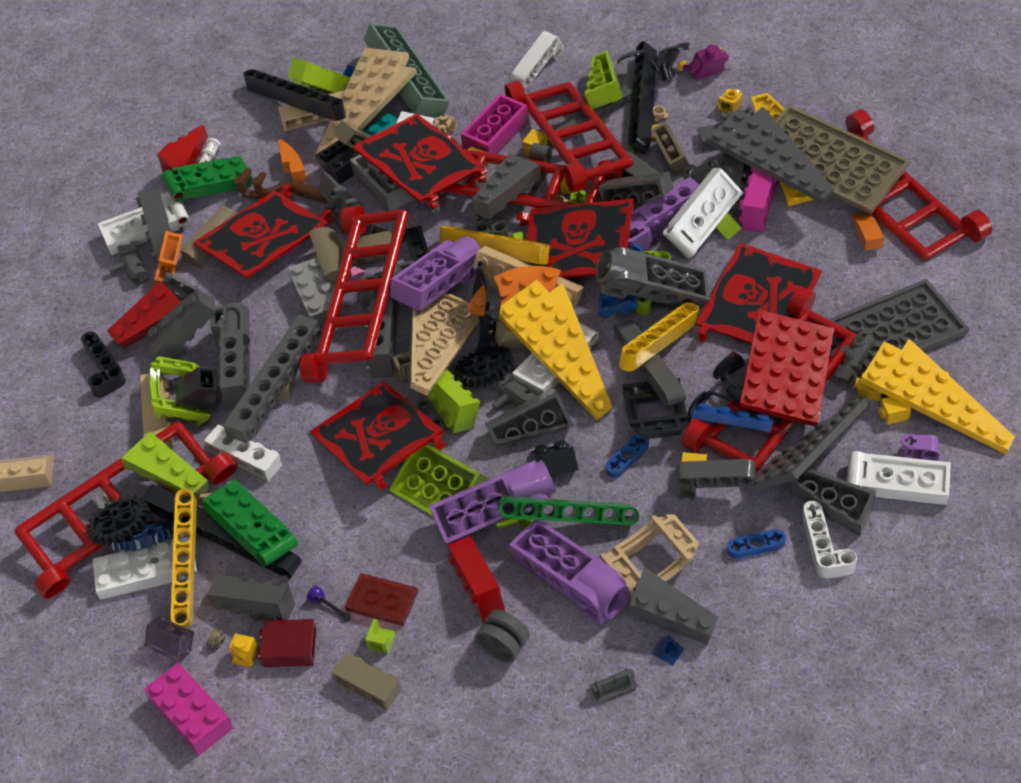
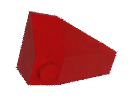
[157,125,208,172]

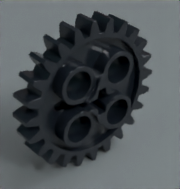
[454,344,515,389]
[86,495,151,546]

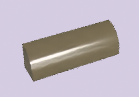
[181,205,236,268]
[309,227,352,283]

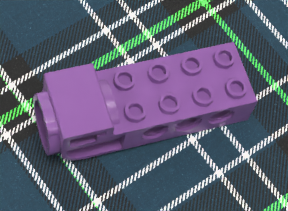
[628,177,699,251]
[390,236,481,311]
[429,460,556,544]
[509,520,630,625]

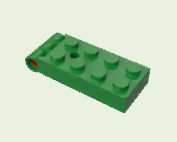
[160,156,253,202]
[203,479,298,567]

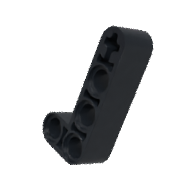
[81,331,126,398]

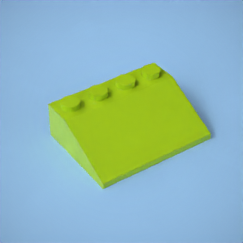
[389,444,489,516]

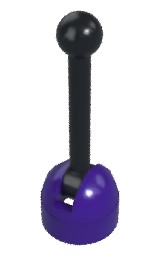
[306,585,351,621]

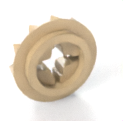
[434,115,457,135]

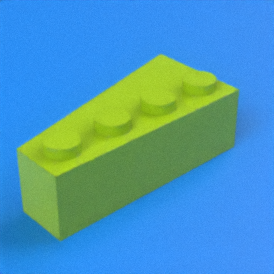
[585,50,623,109]
[287,57,351,93]
[427,369,480,434]
[121,431,209,501]

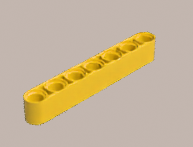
[439,226,550,265]
[619,303,699,371]
[171,488,197,631]

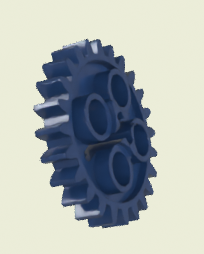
[112,520,174,552]

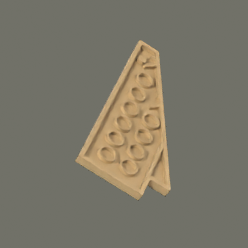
[314,48,417,157]
[410,292,480,396]

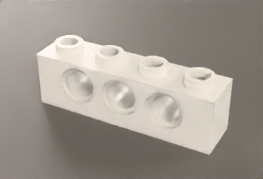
[204,424,282,482]

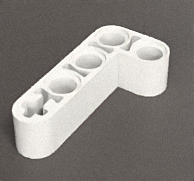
[510,31,564,89]
[803,501,857,578]

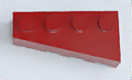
[107,281,181,348]
[447,536,506,624]

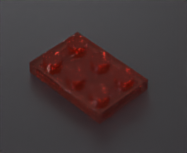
[345,573,419,626]

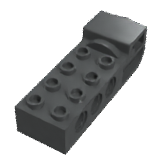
[596,247,710,311]
[361,271,399,378]
[210,303,250,411]

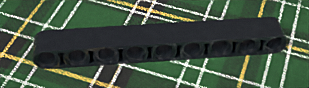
[628,41,657,154]
[243,69,346,121]
[142,484,302,579]

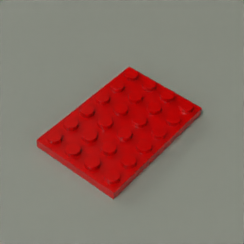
[739,309,834,427]

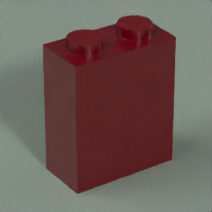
[257,619,317,667]

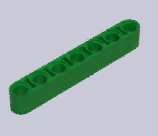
[497,496,640,525]

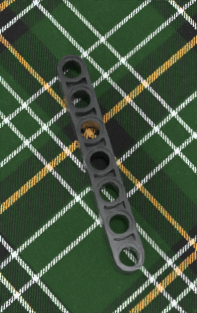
[614,320,686,407]

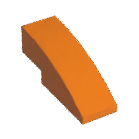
[278,139,307,184]
[850,212,884,251]
[153,231,183,287]

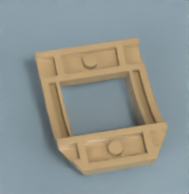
[600,514,699,600]

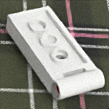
[663,168,743,259]
[98,196,190,255]
[513,322,599,396]
[847,451,951,505]
[93,537,197,600]

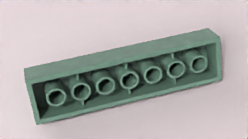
[363,23,450,118]

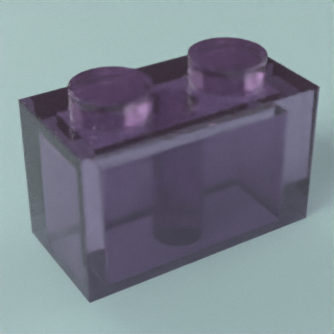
[144,616,194,662]

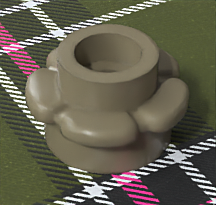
[207,629,225,649]

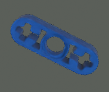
[606,434,649,478]
[727,529,786,559]

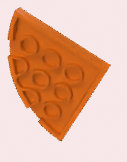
[467,266,561,323]

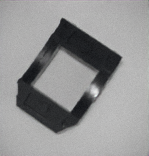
[471,261,501,350]
[622,378,689,439]

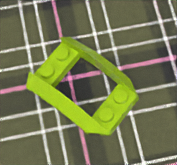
[149,356,210,427]

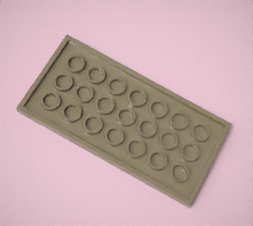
[775,104,910,214]

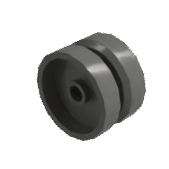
[474,609,530,663]

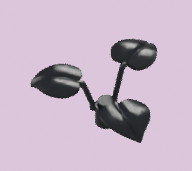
[617,42,690,80]
[688,351,745,423]

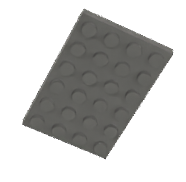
[829,279,969,371]

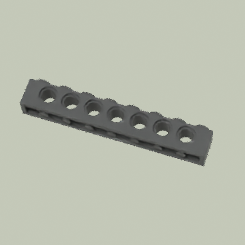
[223,314,321,443]

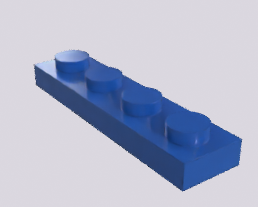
[692,403,774,432]

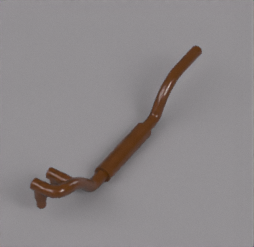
[235,168,405,243]

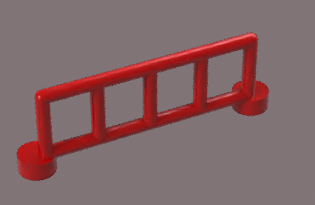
[504,80,634,193]
[845,109,992,260]
[441,133,623,208]
[299,206,409,384]
[681,286,857,472]
[14,422,238,599]

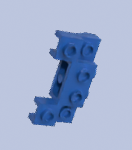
[598,243,643,319]

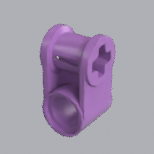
[899,433,940,461]

